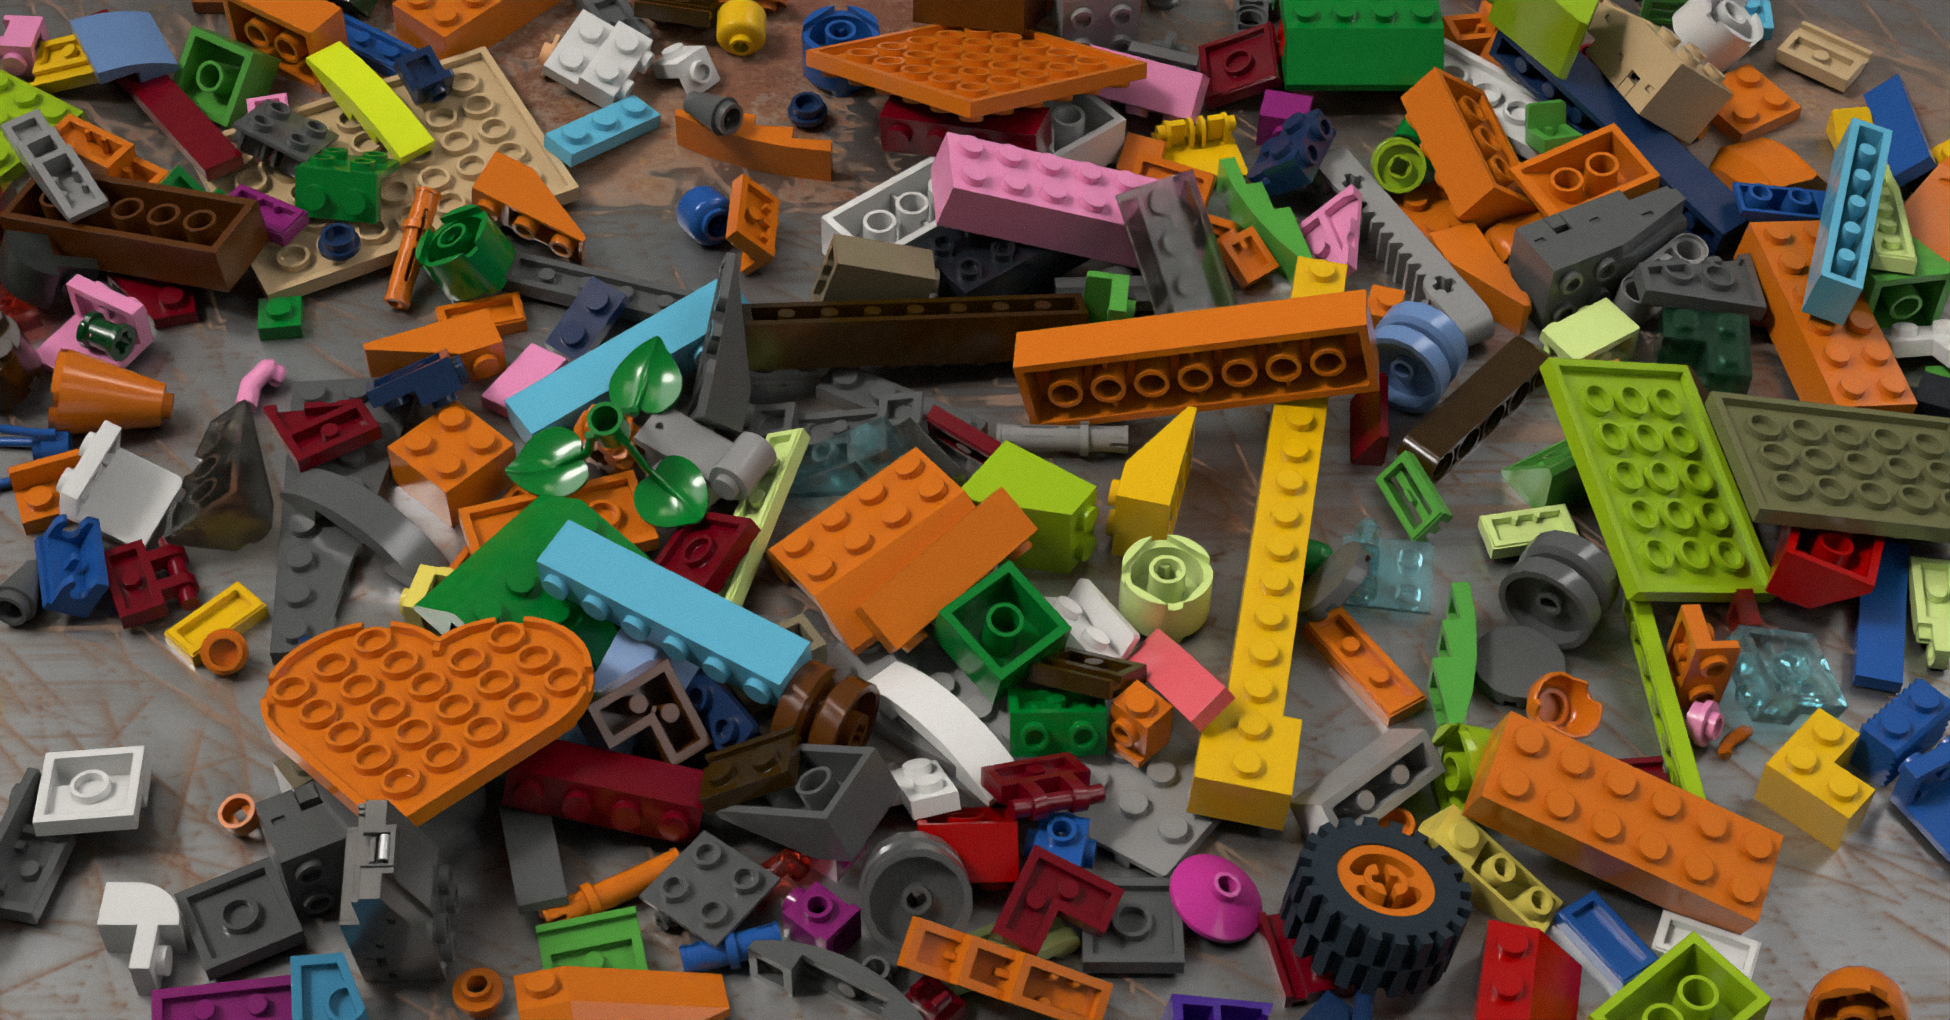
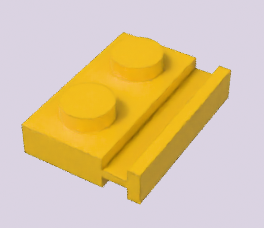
[29,34,99,94]

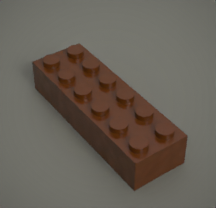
[0,173,270,292]

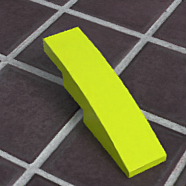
[305,41,435,166]

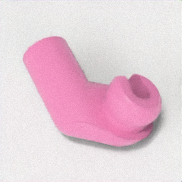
[235,359,286,415]

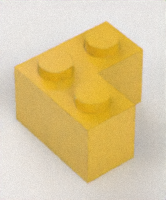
[1754,708,1876,852]

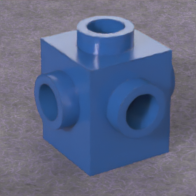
[1024,812,1097,869]

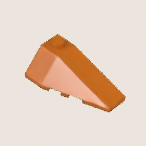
[513,966,731,1020]

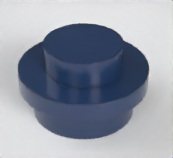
[788,92,827,128]
[318,223,361,261]

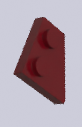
[106,271,199,329]
[262,398,382,473]

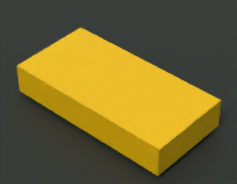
[164,581,269,668]

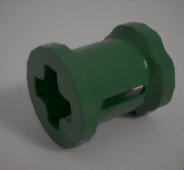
[76,311,136,361]

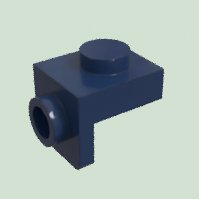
[393,45,455,106]

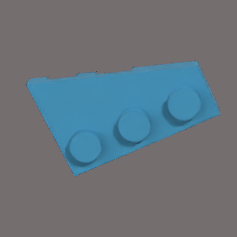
[290,952,369,1020]

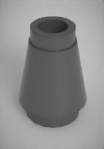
[683,91,743,136]
[0,560,41,626]

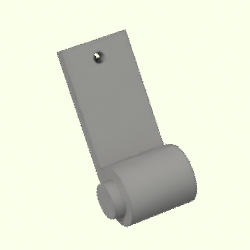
[633,407,777,501]

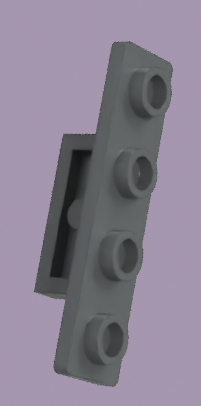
[0,767,76,925]

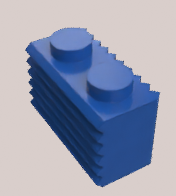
[1850,678,1950,786]

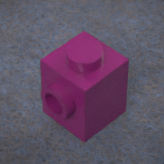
[1256,89,1313,146]

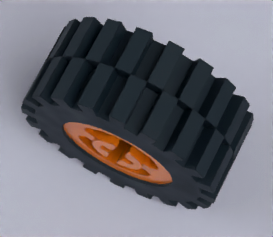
[1280,816,1473,998]

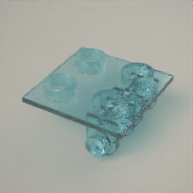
[1341,518,1434,615]

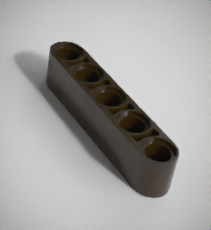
[1395,336,1555,484]

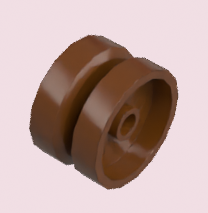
[770,659,880,747]

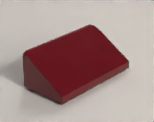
[1350,373,1389,466]

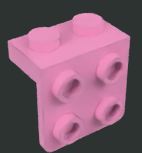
[36,274,154,373]

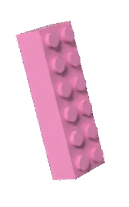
[930,132,1191,275]

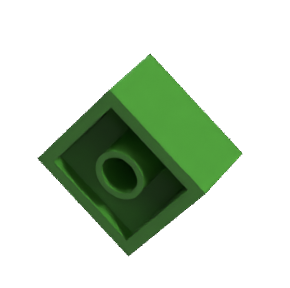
[173,26,281,128]

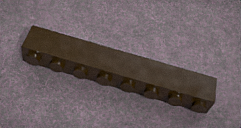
[742,293,1089,373]

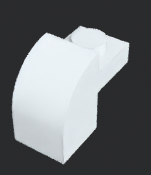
[97,882,189,996]

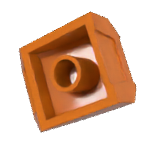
[1709,137,1828,192]

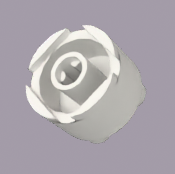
[1672,0,1764,73]

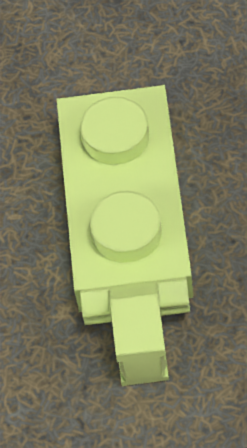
[1908,556,1950,670]

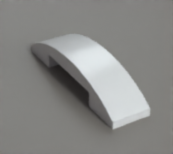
[868,661,1015,807]

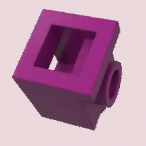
[782,881,861,955]

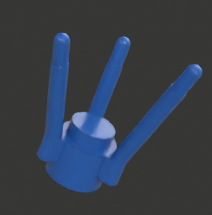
[0,424,73,490]

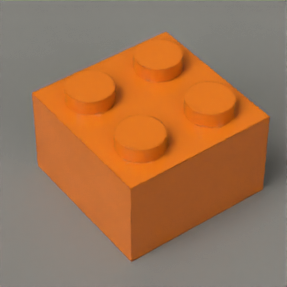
[387,400,516,528]

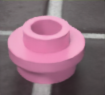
[1685,700,1724,747]

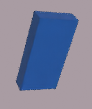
[1554,890,1659,991]

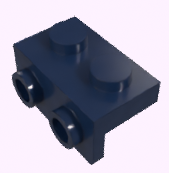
[685,668,762,750]

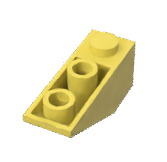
[1417,804,1563,933]

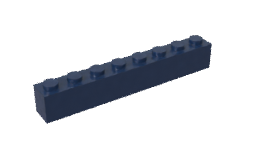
[1489,29,1751,257]

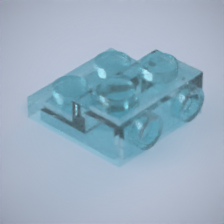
[1726,625,1848,726]

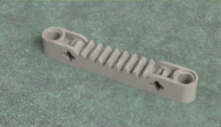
[1306,146,1495,347]

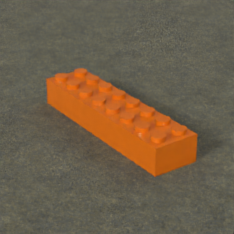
[1013,289,1380,425]

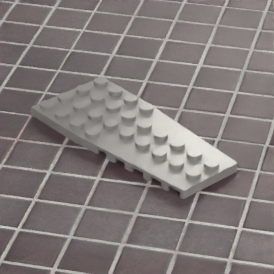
[827,623,1223,878]

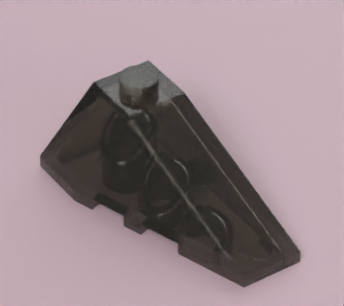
[164,399,274,551]

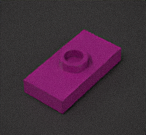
[229,184,310,247]

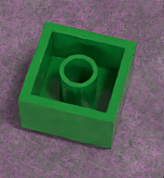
[932,560,1072,704]

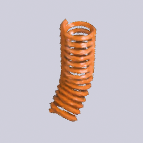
[1718,725,1753,759]

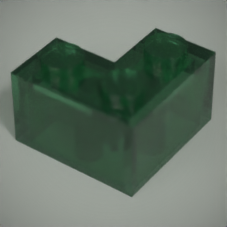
[1653,307,1753,395]

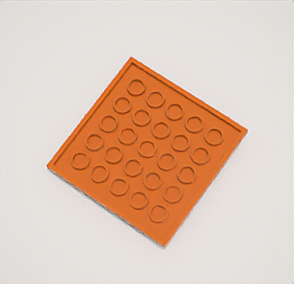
[806,24,1147,122]

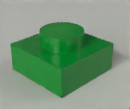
[258,296,304,341]

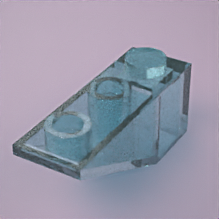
[787,416,910,498]

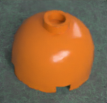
[1803,966,1911,1020]

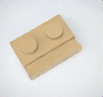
[1774,20,1873,92]

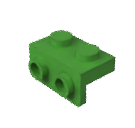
[1083,270,1136,323]

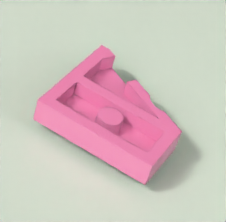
[1298,184,1362,278]

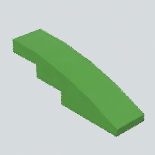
[1216,157,1313,284]
[1427,581,1477,729]

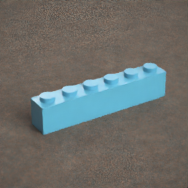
[1801,117,1893,326]
[505,278,751,444]
[536,519,812,707]

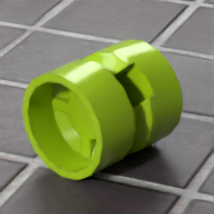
[1370,136,1427,194]

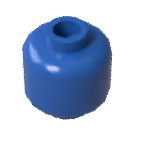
[676,185,730,246]

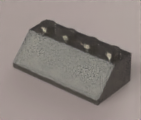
[1115,169,1238,315]

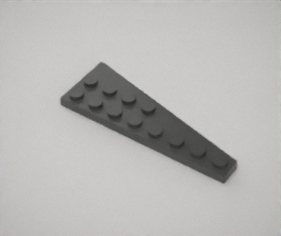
[270,377,418,665]

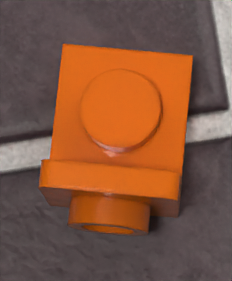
[1208,225,1280,290]

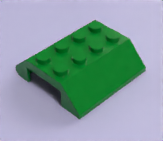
[1271,0,1444,91]
[414,494,651,672]

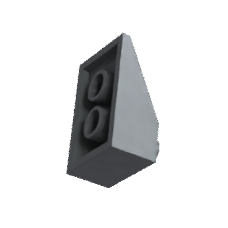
[716,743,901,862]

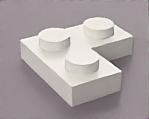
[1881,319,1950,369]
[890,758,961,820]

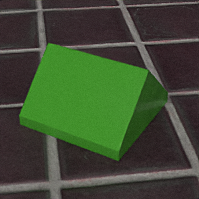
[1501,438,1588,508]

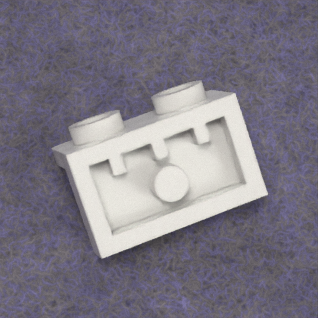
[1044,578,1140,660]

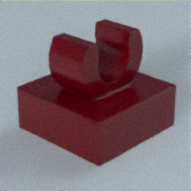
[904,975,967,1020]

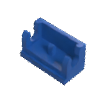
[34,514,109,618]

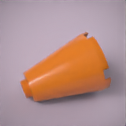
[48,348,174,435]

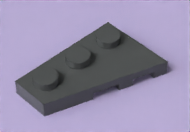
[1633,253,1767,320]

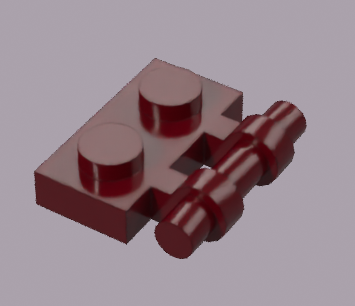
[104,534,200,629]
[981,752,1106,821]

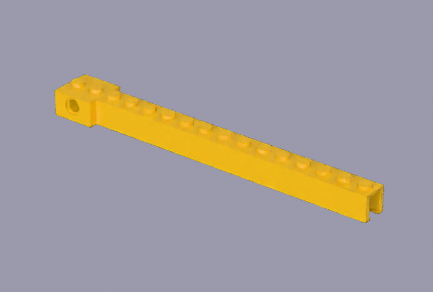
[1187,256,1348,831]

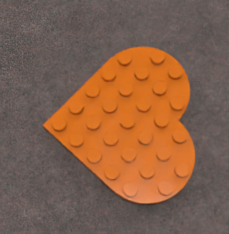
[260,616,595,827]

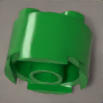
[415,205,516,304]

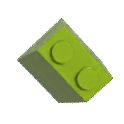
[1486,0,1600,80]
[961,440,1099,574]

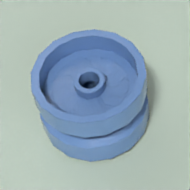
[1374,301,1468,413]

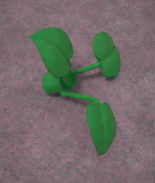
[505,336,709,529]

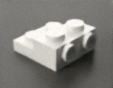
[542,9,655,108]
[32,745,152,837]

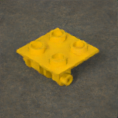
[1151,112,1248,182]

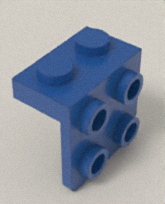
[1890,735,1950,862]

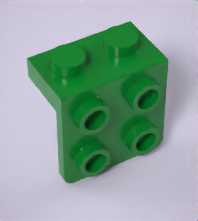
[295,147,399,224]

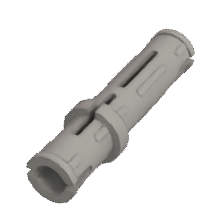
[996,421,1128,456]

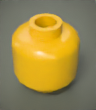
[716,0,767,56]

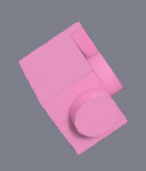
[0,15,50,77]

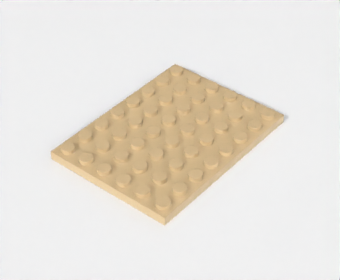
[193,46,580,301]

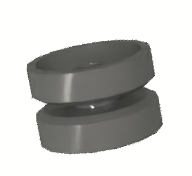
[1498,530,1620,650]
[858,831,973,954]

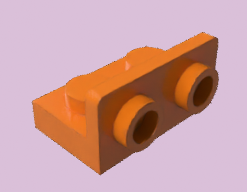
[725,173,780,276]
[7,448,81,535]
[1664,604,1741,707]

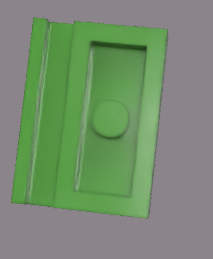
[535,906,648,970]

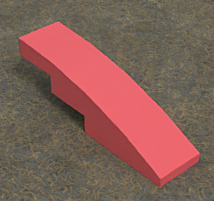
[1126,628,1235,732]

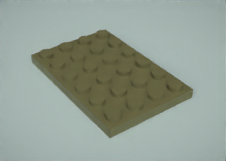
[1705,391,1950,543]

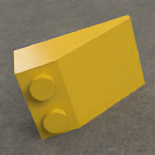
[1106,406,1197,557]

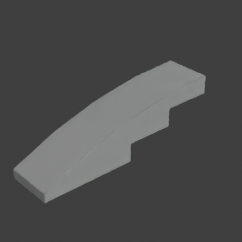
[0,109,109,224]

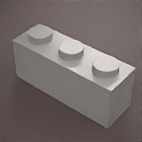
[1290,728,1446,839]

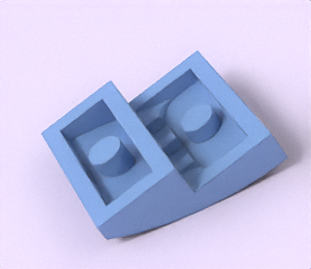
[70,11,179,85]

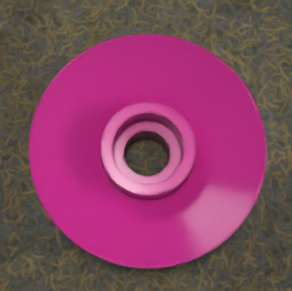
[1169,854,1263,943]

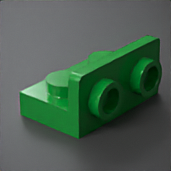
[1007,688,1107,757]

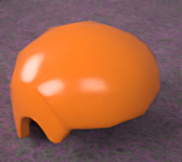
[1526,671,1603,741]

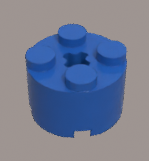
[802,5,880,98]

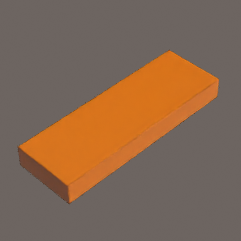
[1303,605,1427,727]

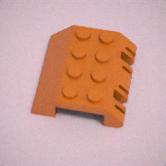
[763,447,976,657]

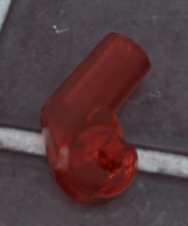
[756,848,812,909]

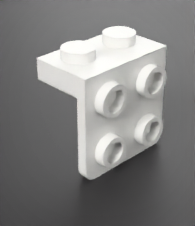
[56,420,182,548]

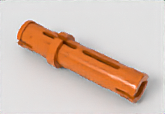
[382,186,442,311]
[538,847,680,924]

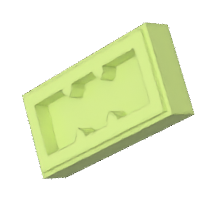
[1478,504,1579,560]

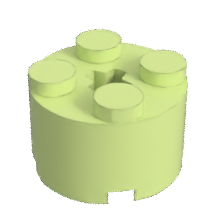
[1119,534,1213,644]

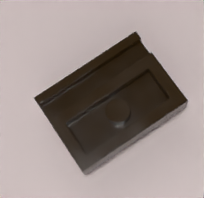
[634,0,723,28]
[1028,647,1147,700]
[699,725,802,814]

